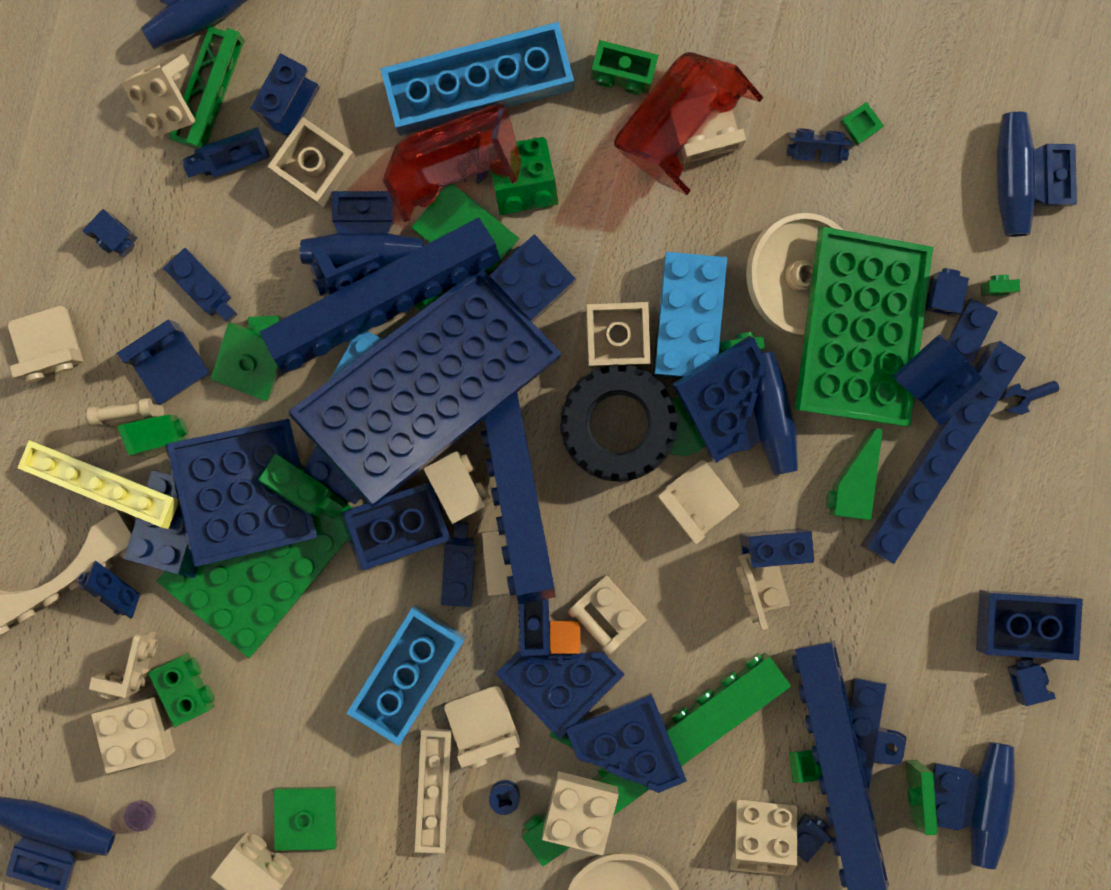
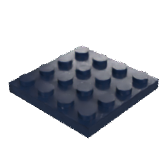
[165,419,317,567]

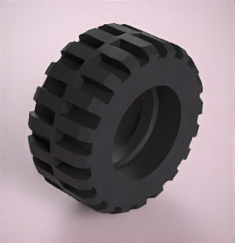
[560,364,678,482]

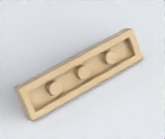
[415,728,452,854]

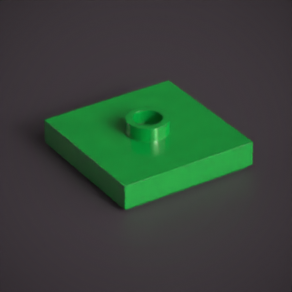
[211,322,279,402]
[906,760,938,835]
[274,786,337,851]

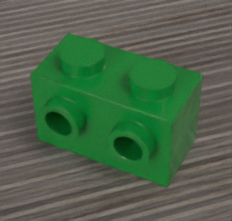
[591,40,659,95]
[148,653,215,728]

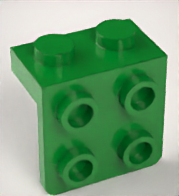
[488,137,559,215]

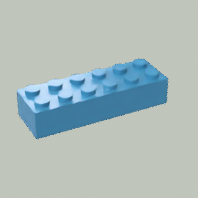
[380,22,574,136]

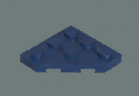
[672,336,767,463]
[496,652,625,740]
[566,693,687,793]

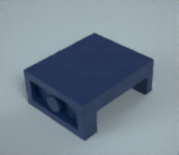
[251,53,320,137]
[740,528,814,568]

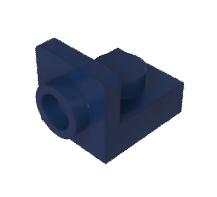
[797,813,832,863]

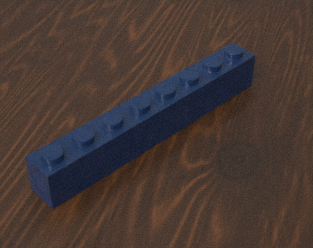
[260,217,501,374]
[861,341,1026,564]
[481,393,556,604]
[792,640,889,890]

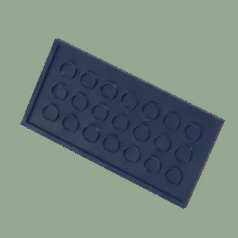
[289,270,562,508]

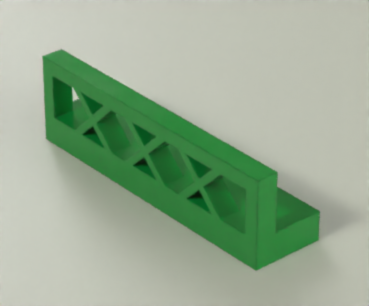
[169,26,245,149]

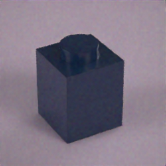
[925,268,969,317]

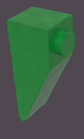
[117,414,188,457]
[826,428,883,520]

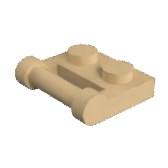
[87,398,164,427]
[566,574,647,656]

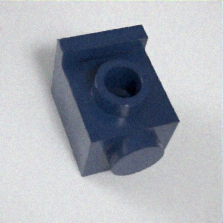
[82,209,138,258]
[1007,657,1056,707]

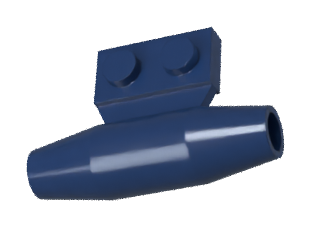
[141,0,248,50]
[997,111,1077,237]
[300,191,424,269]
[733,351,798,475]
[933,742,1015,869]
[0,796,116,890]

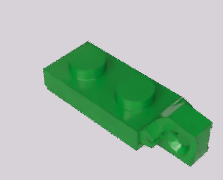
[257,454,343,519]

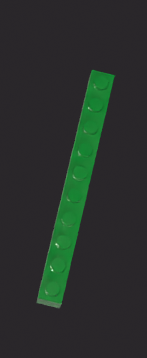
[521,653,791,867]

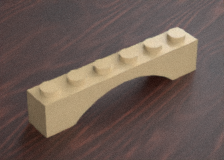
[0,511,135,637]

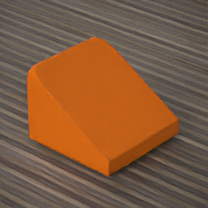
[550,621,580,654]

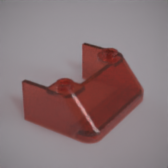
[614,52,763,195]
[383,103,522,222]

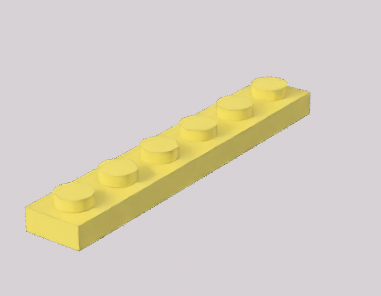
[18,440,179,529]

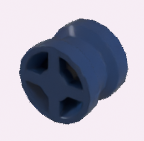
[489,780,520,815]

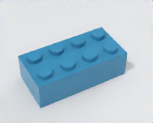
[653,252,727,379]
[346,605,466,746]

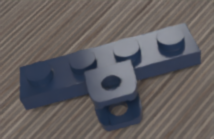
[850,678,907,791]

